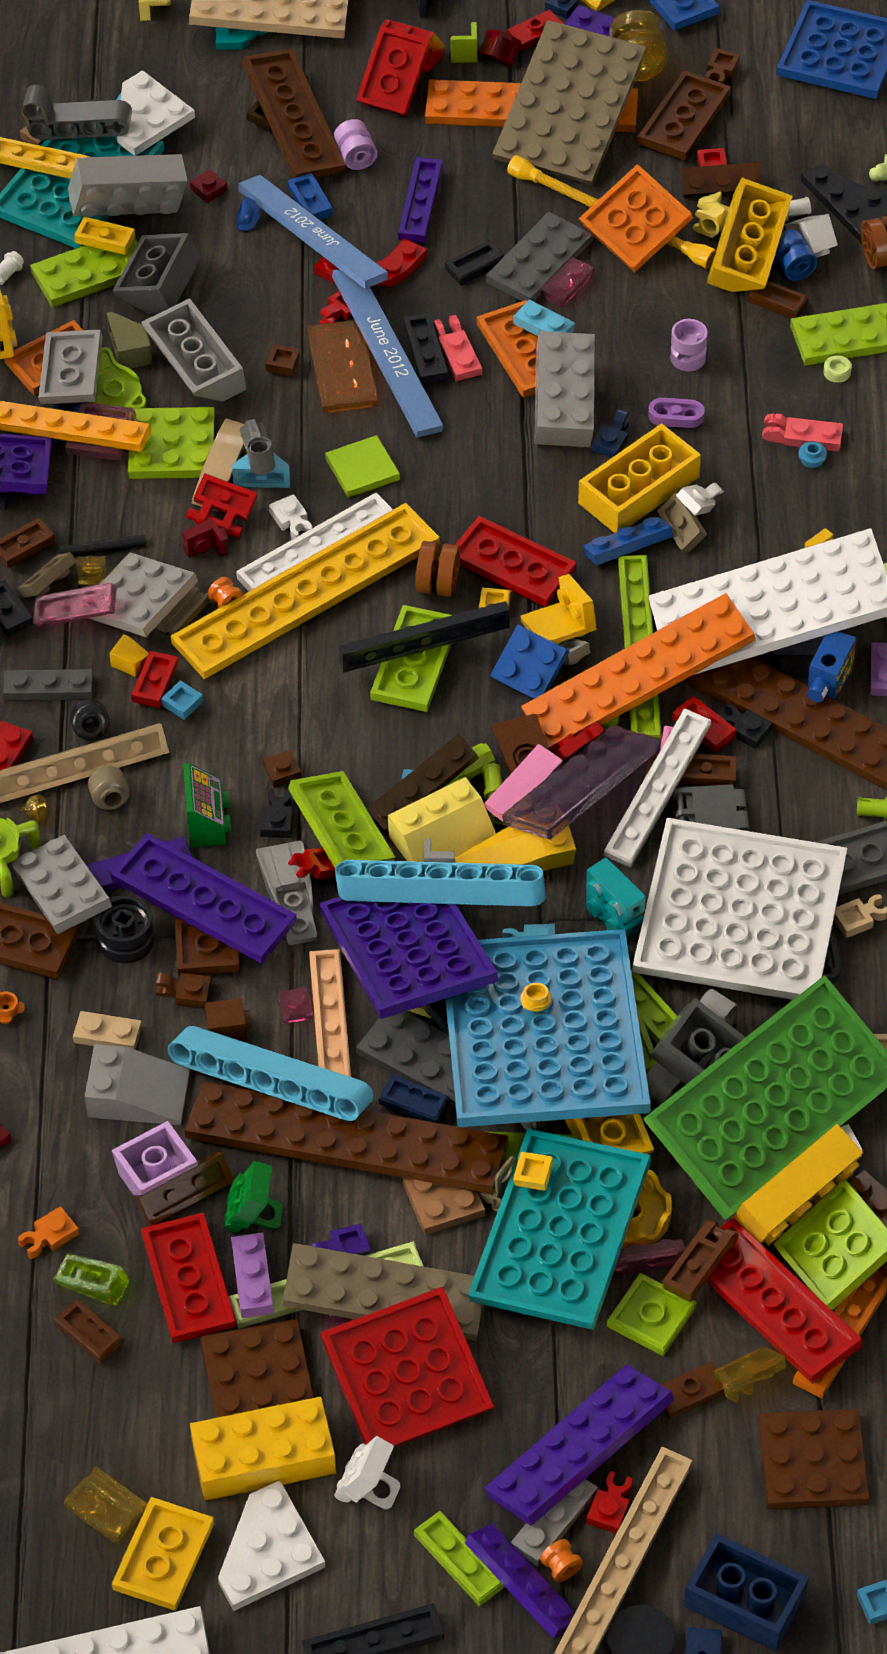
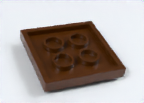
[200,1319,313,1418]
[758,1409,869,1509]

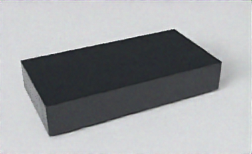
[445,240,504,285]

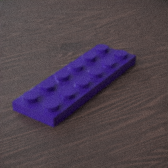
[111,833,297,964]
[484,1364,674,1526]

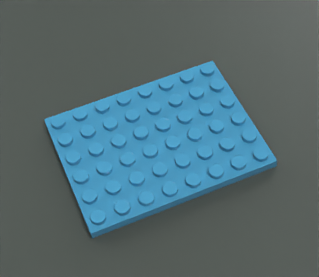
[445,929,651,1127]

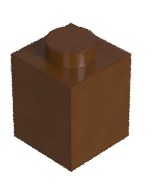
[205,998,252,1042]

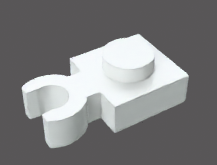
[269,494,312,540]

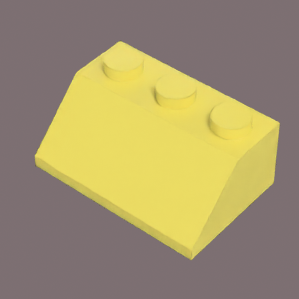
[388,777,496,862]

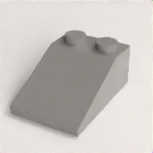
[85,1044,190,1125]

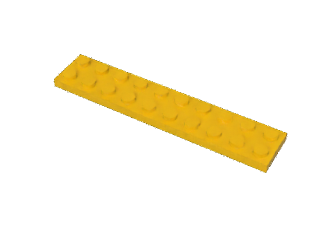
[171,503,440,679]

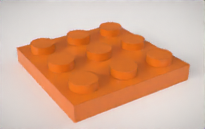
[579,164,693,273]

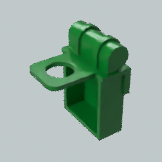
[224,1161,283,1233]

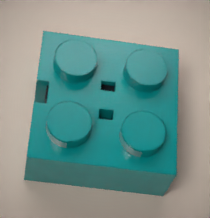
[585,857,646,943]

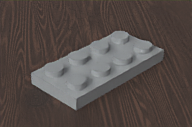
[11,835,112,934]

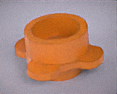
[0,991,25,1024]

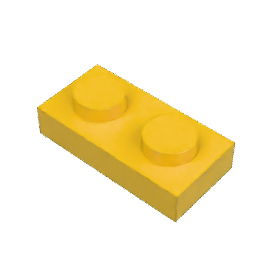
[74,217,135,255]

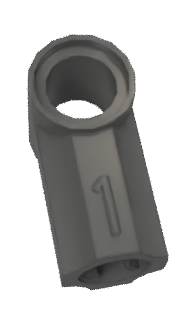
[240,419,275,475]

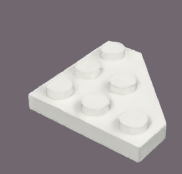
[117,70,195,156]
[218,1480,325,1611]

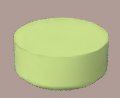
[823,356,852,383]

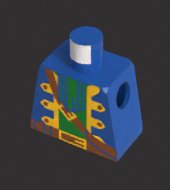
[807,631,856,702]

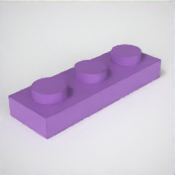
[231,1233,274,1318]

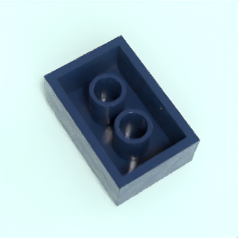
[684,1533,809,1651]

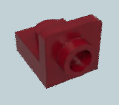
[182,518,229,557]

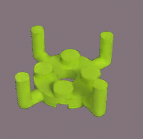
[0,817,41,898]

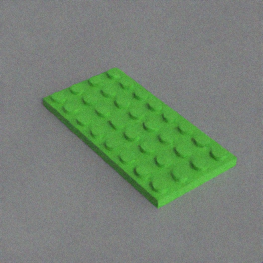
[643,975,887,1220]

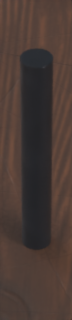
[59,534,146,556]

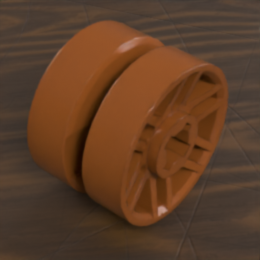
[861,216,887,269]
[416,541,460,597]

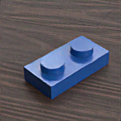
[287,173,333,220]

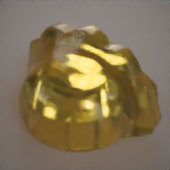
[19,795,47,822]

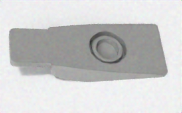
[256,841,317,945]

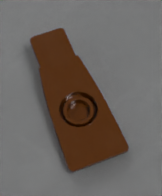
[492,714,564,816]

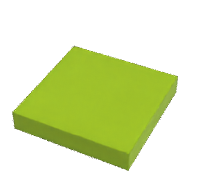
[325,435,400,498]
[607,1273,697,1357]

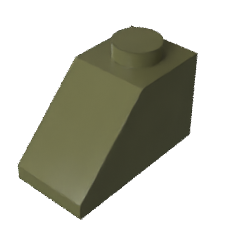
[106,312,156,369]

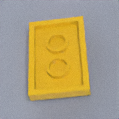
[112,1497,214,1611]

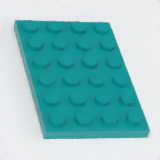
[0,136,165,248]
[468,1129,651,1330]

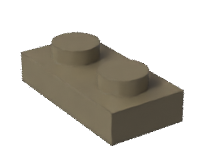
[657,492,707,554]
[17,552,77,598]

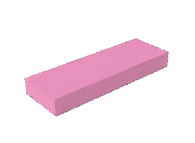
[484,744,563,825]

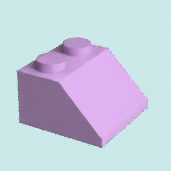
[112,1121,198,1195]

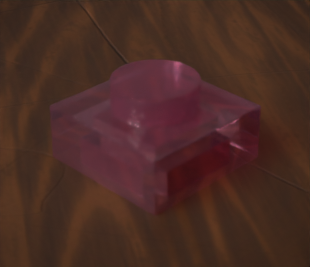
[277,987,313,1024]

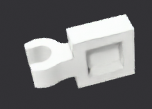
[676,483,724,516]

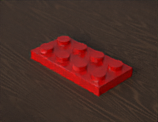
[455,516,576,607]
[141,1212,236,1344]

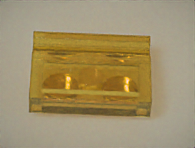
[63,1466,147,1544]

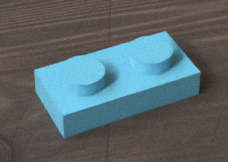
[513,300,575,336]

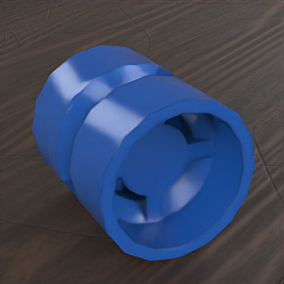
[774,229,817,281]

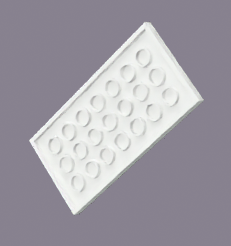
[649,528,887,674]

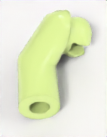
[869,154,887,182]

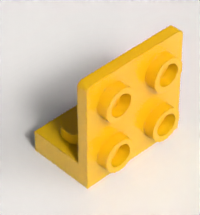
[521,574,597,644]

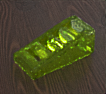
[53,1253,129,1305]

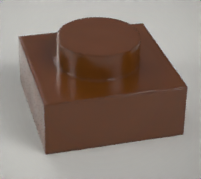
[265,344,300,376]
[263,750,302,788]

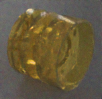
[609,10,667,81]

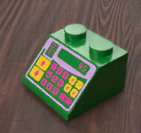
[183,763,231,848]

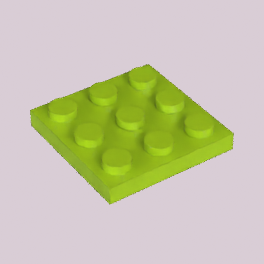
[128,407,215,479]
[773,1179,887,1310]

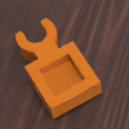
[18,1206,79,1259]

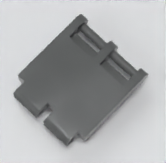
[673,785,750,831]

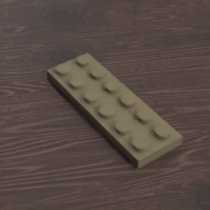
[282,1243,482,1341]

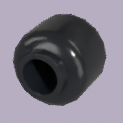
[70,699,110,741]

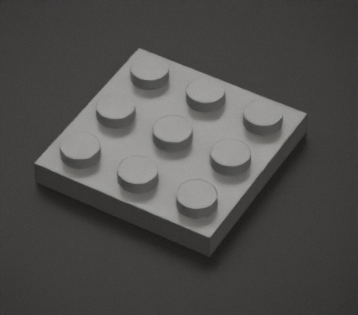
[78,553,198,637]

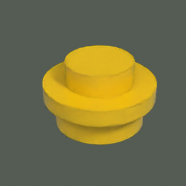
[520,983,552,1012]

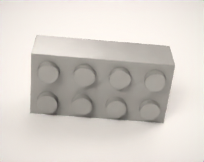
[68,154,188,217]
[534,331,595,447]

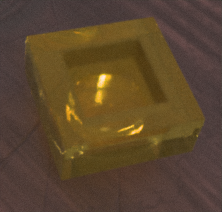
[76,556,108,584]

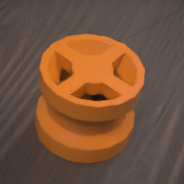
[207,577,244,608]
[540,1539,583,1582]

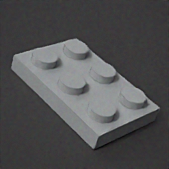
[38,329,103,404]

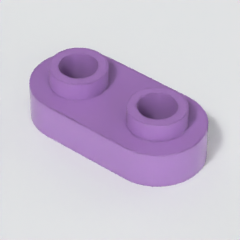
[648,398,705,428]

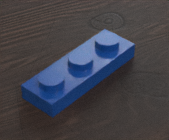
[582,517,673,566]

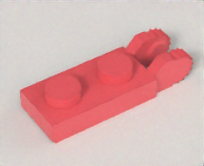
[433,315,482,382]
[762,413,843,452]

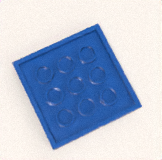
[776,0,887,99]

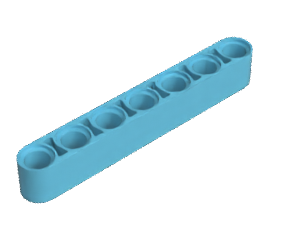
[335,860,546,906]
[168,1026,374,1121]

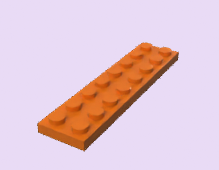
[425,79,638,133]
[521,593,756,753]

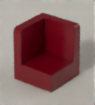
[478,30,522,65]

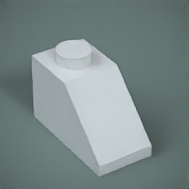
[785,214,838,257]

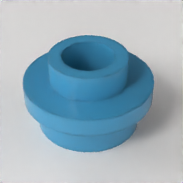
[798,442,827,468]

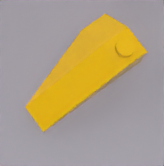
[455,808,576,871]

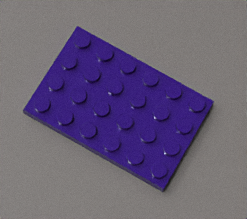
[319,897,499,1019]

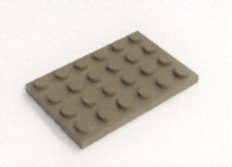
[492,20,647,187]

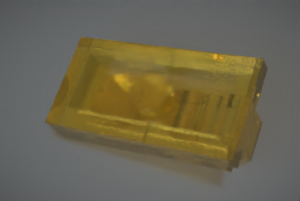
[713,1346,786,1402]

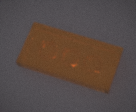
[307,320,378,413]

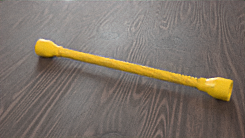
[507,155,716,269]

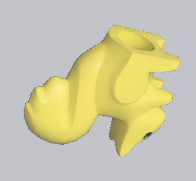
[693,192,730,238]

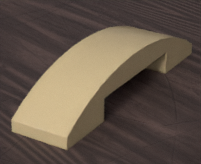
[191,418,245,512]

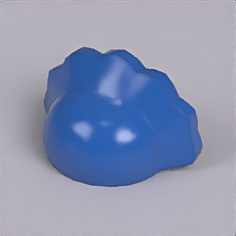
[236,197,260,231]

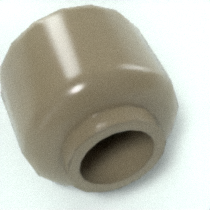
[88,766,130,810]

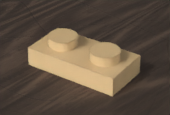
[73,1011,142,1050]

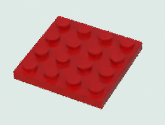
[320,1287,494,1448]

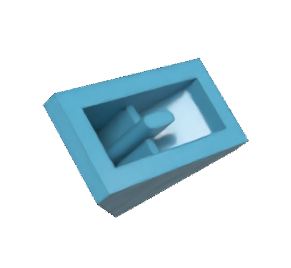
[232,452,290,488]

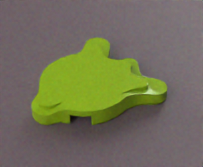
[83,347,147,416]

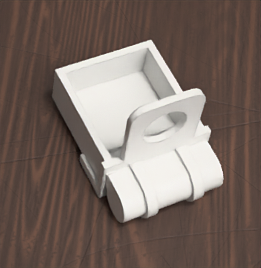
[334,1436,400,1510]

